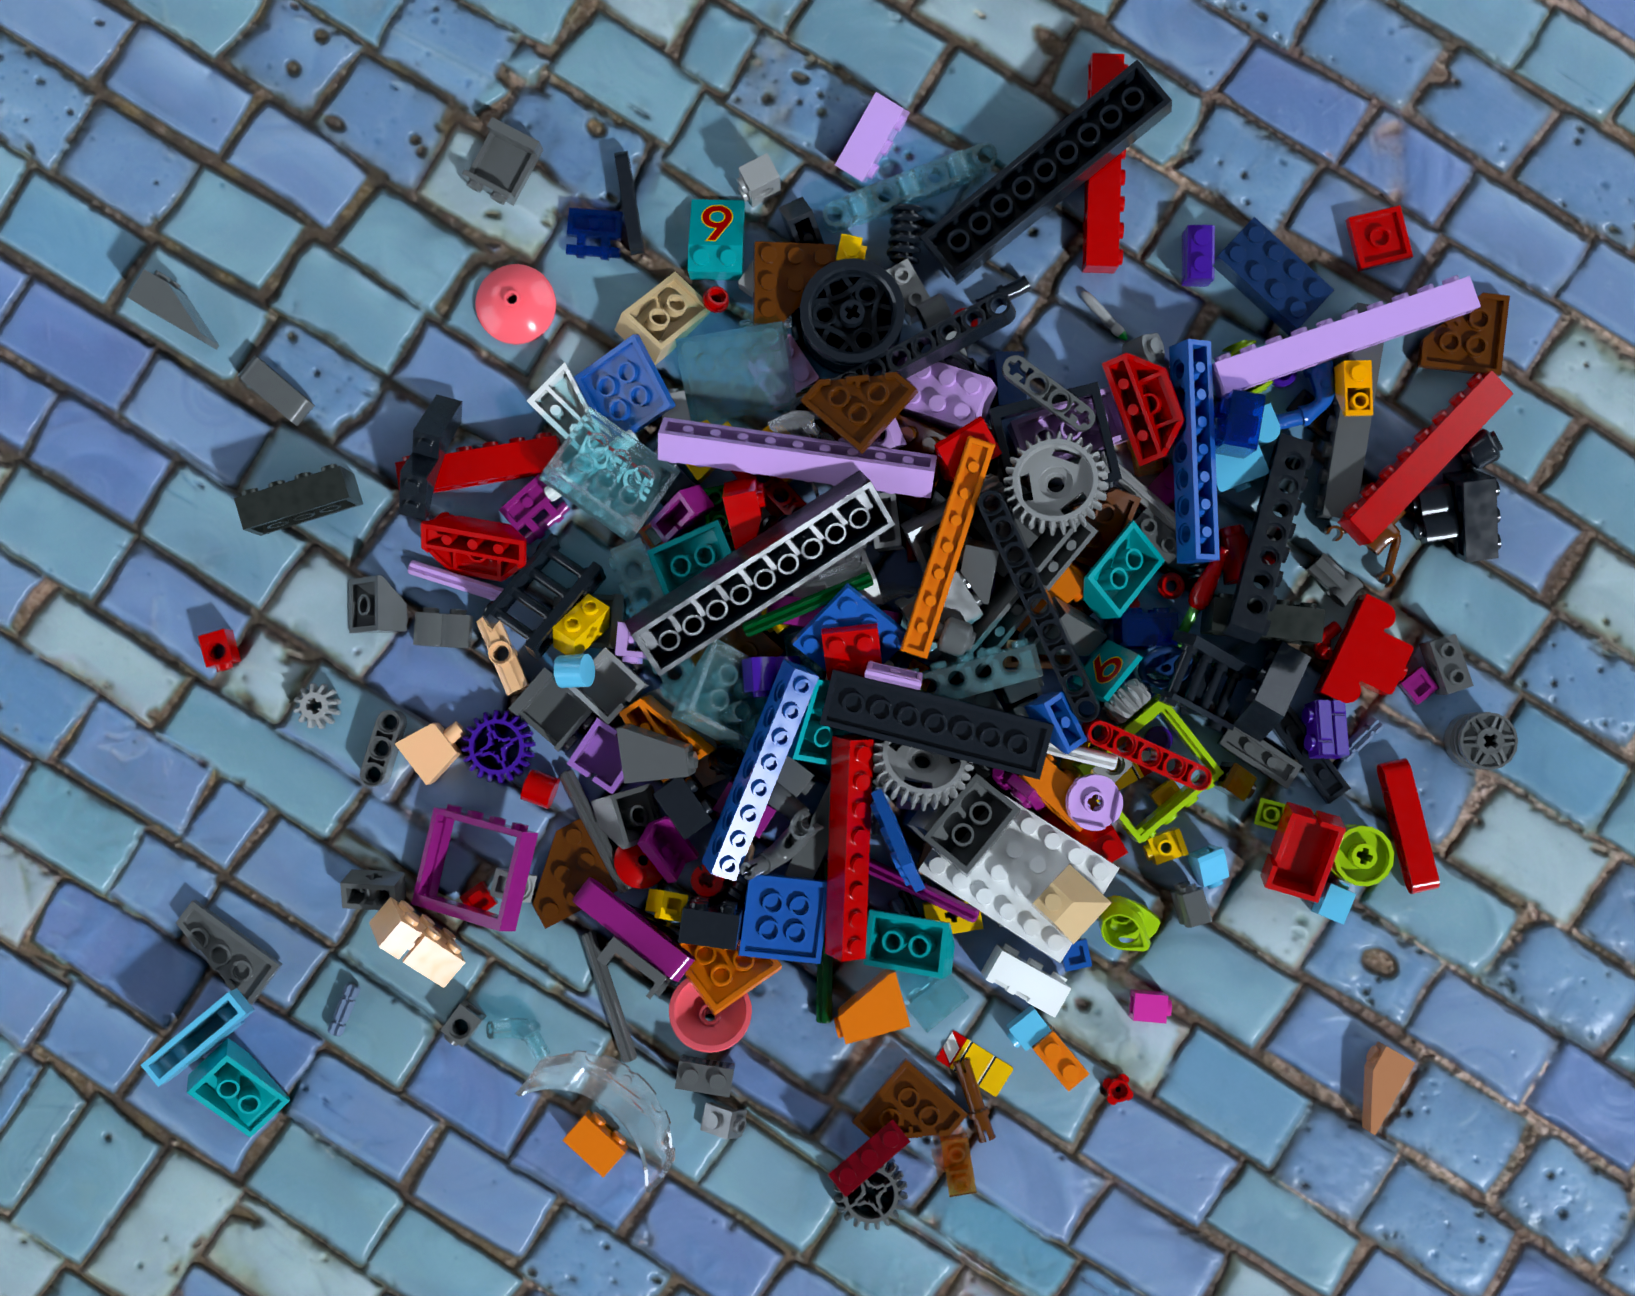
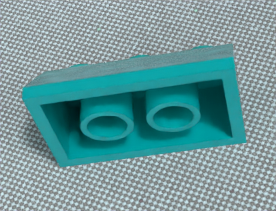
[1083,520,1165,619]
[863,909,955,979]

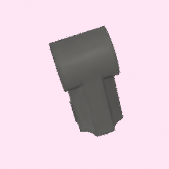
[1306,553,1364,607]

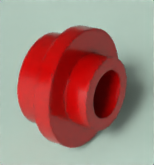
[702,286,729,313]
[1157,572,1185,600]

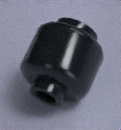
[1459,429,1504,469]

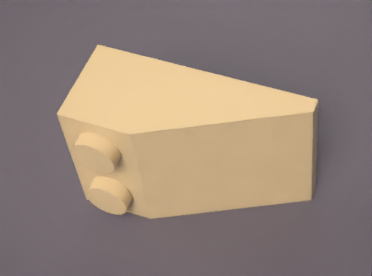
[615,272,711,365]

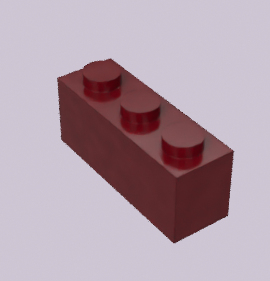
[828,1119,911,1198]

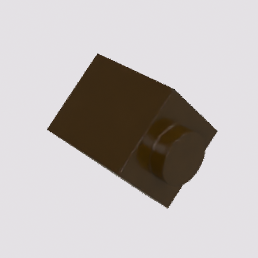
[1214,761,1257,802]

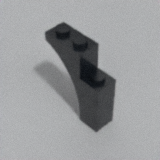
[399,394,463,521]

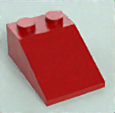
[722,476,766,550]
[1039,801,1128,863]

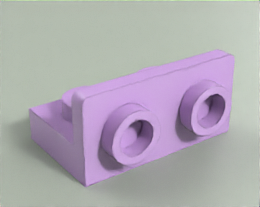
[615,622,648,664]

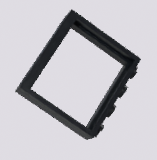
[988,381,1122,508]

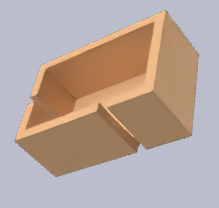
[369,897,466,988]

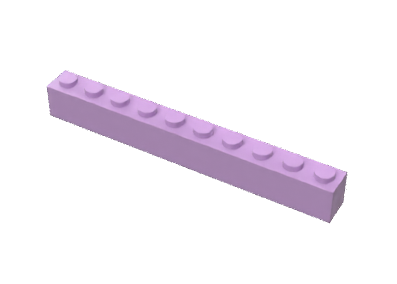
[1212,275,1481,399]
[658,417,937,498]

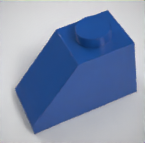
[1024,691,1087,754]

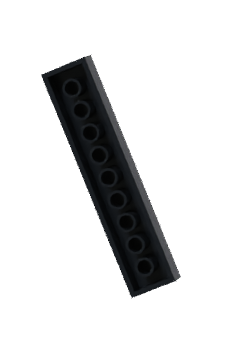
[920,59,1172,286]
[624,470,895,676]

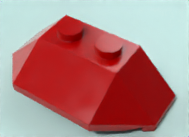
[1102,353,1185,466]
[421,515,526,582]

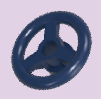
[1138,645,1193,688]

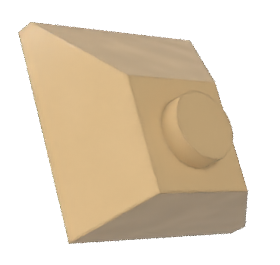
[1031,864,1111,944]

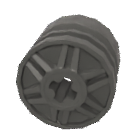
[1443,712,1518,770]

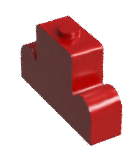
[1313,594,1414,703]

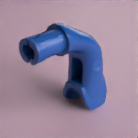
[1276,360,1335,431]

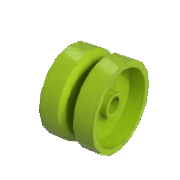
[1330,824,1394,887]

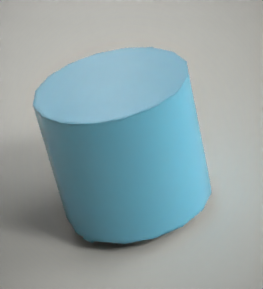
[554,654,595,688]

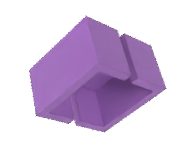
[567,718,624,794]

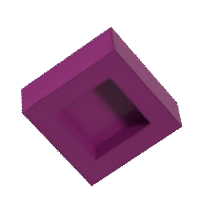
[1398,667,1439,705]

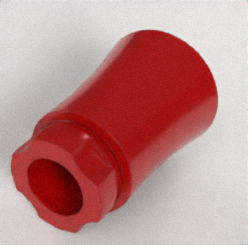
[1219,524,1249,585]

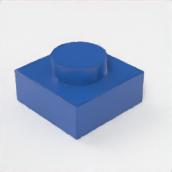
[1062,938,1092,972]

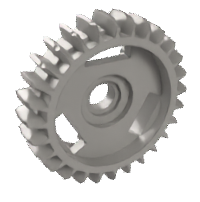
[1004,431,1109,536]
[872,739,974,811]

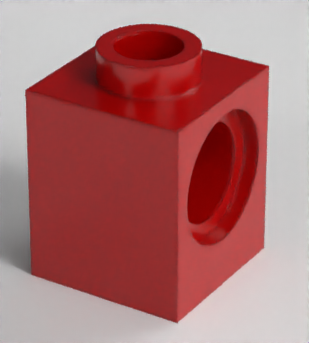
[198,629,241,672]

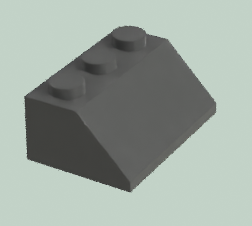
[923,773,1020,877]

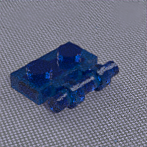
[566,207,624,261]

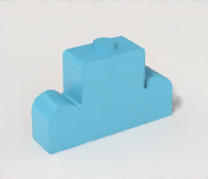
[1167,403,1280,495]
[141,988,255,1087]

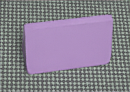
[864,661,923,691]

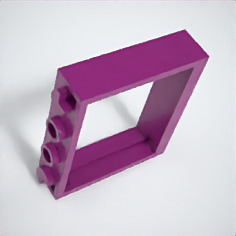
[411,804,538,931]

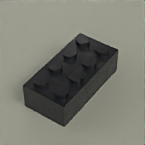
[678,894,744,950]

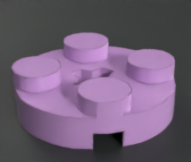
[1065,774,1123,831]

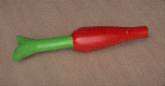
[1169,546,1229,647]

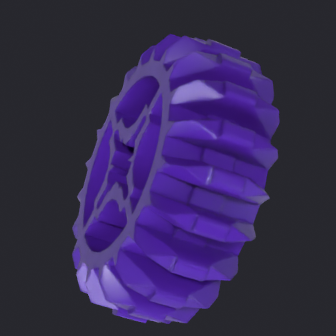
[461,710,536,783]

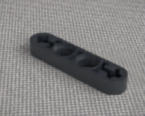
[614,151,645,255]

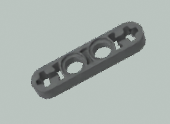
[1002,355,1095,432]

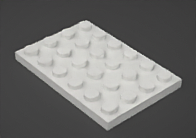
[918,792,1119,963]

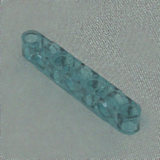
[823,143,998,233]

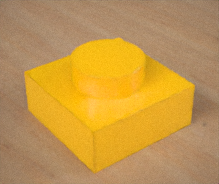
[1148,779,1180,807]

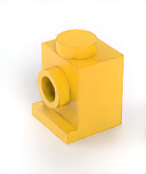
[836,233,867,261]
[1143,827,1189,865]
[645,889,688,922]

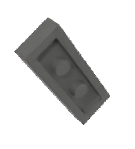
[1217,721,1302,789]

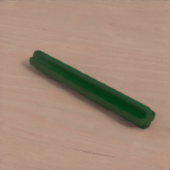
[742,572,874,637]

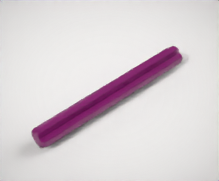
[869,858,980,923]

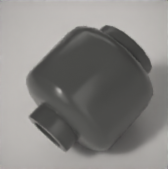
[934,617,976,657]

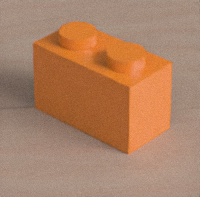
[1032,1026,1089,1092]
[562,1110,628,1178]

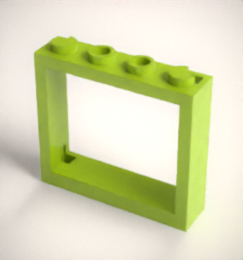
[1072,694,1224,844]

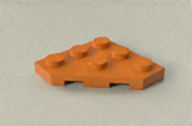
[678,942,782,1015]

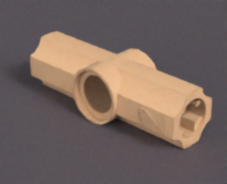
[476,617,529,696]

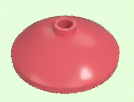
[475,264,556,345]
[669,978,752,1053]

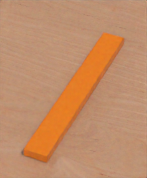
[900,436,995,659]

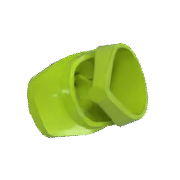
[1098,895,1160,951]

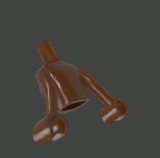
[1324,510,1406,588]

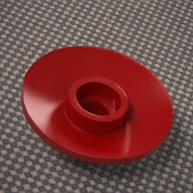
[614,845,663,889]

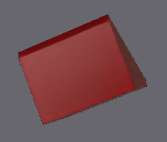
[934,416,1002,482]

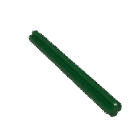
[816,859,833,1024]

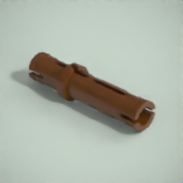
[953,1057,996,1143]

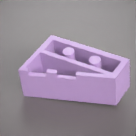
[835,92,910,183]

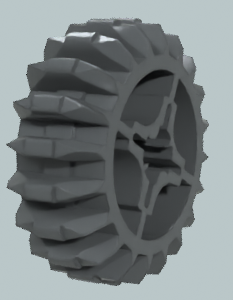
[833,1162,908,1231]

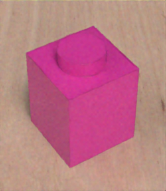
[1129,989,1172,1024]

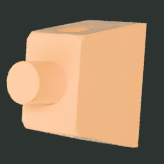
[395,721,466,785]

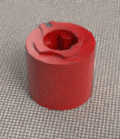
[520,769,560,809]
[691,863,725,897]

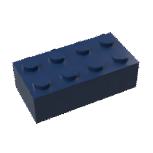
[1213,217,1334,336]

